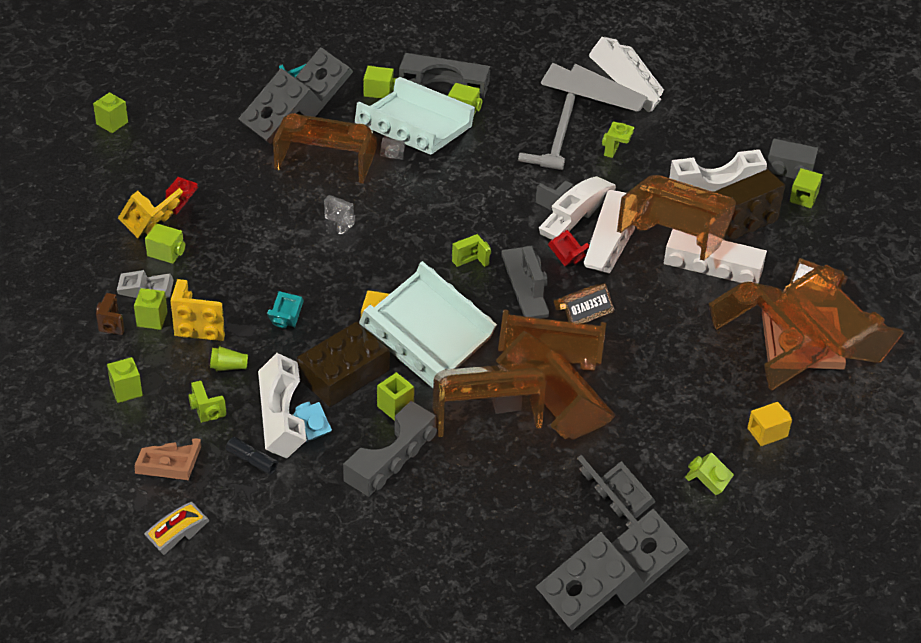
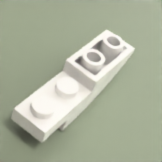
[539,176,616,240]

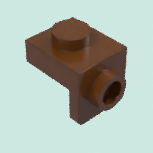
[96,293,124,335]

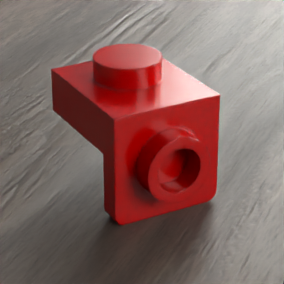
[166,177,198,215]
[547,230,590,267]

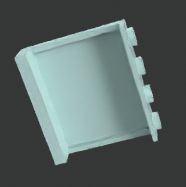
[355,77,475,155]
[359,261,497,389]

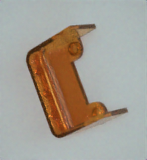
[273,113,377,183]
[617,175,736,261]
[780,265,904,363]
[709,282,829,391]
[498,310,606,371]
[496,331,615,440]
[433,363,546,437]

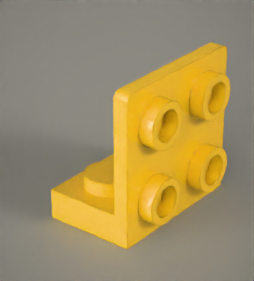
[118,188,183,238]
[171,279,225,341]

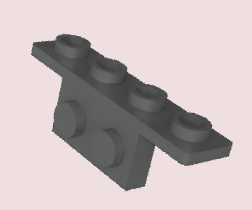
[501,246,549,321]
[577,455,656,528]

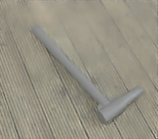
[518,92,576,170]

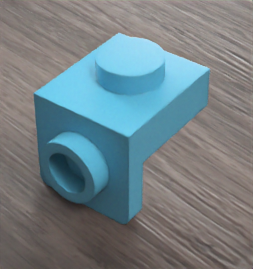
[293,402,332,442]

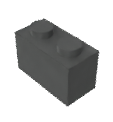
[766,138,818,179]

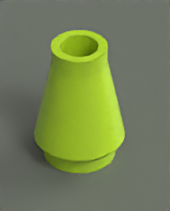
[210,346,248,371]

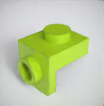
[602,122,634,158]
[452,234,491,267]
[188,381,226,423]
[685,452,734,495]

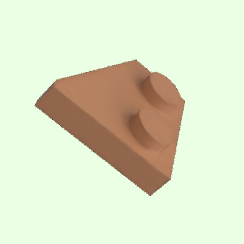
[135,439,201,480]

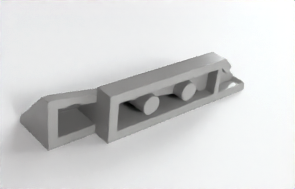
[541,63,648,111]

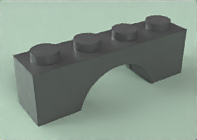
[399,53,490,99]
[343,401,437,497]

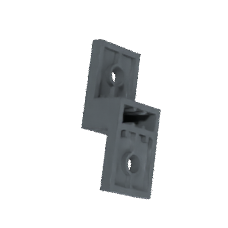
[239,47,353,144]
[536,509,690,630]

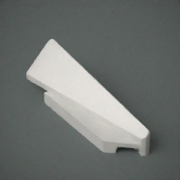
[589,37,664,112]
[584,190,635,273]

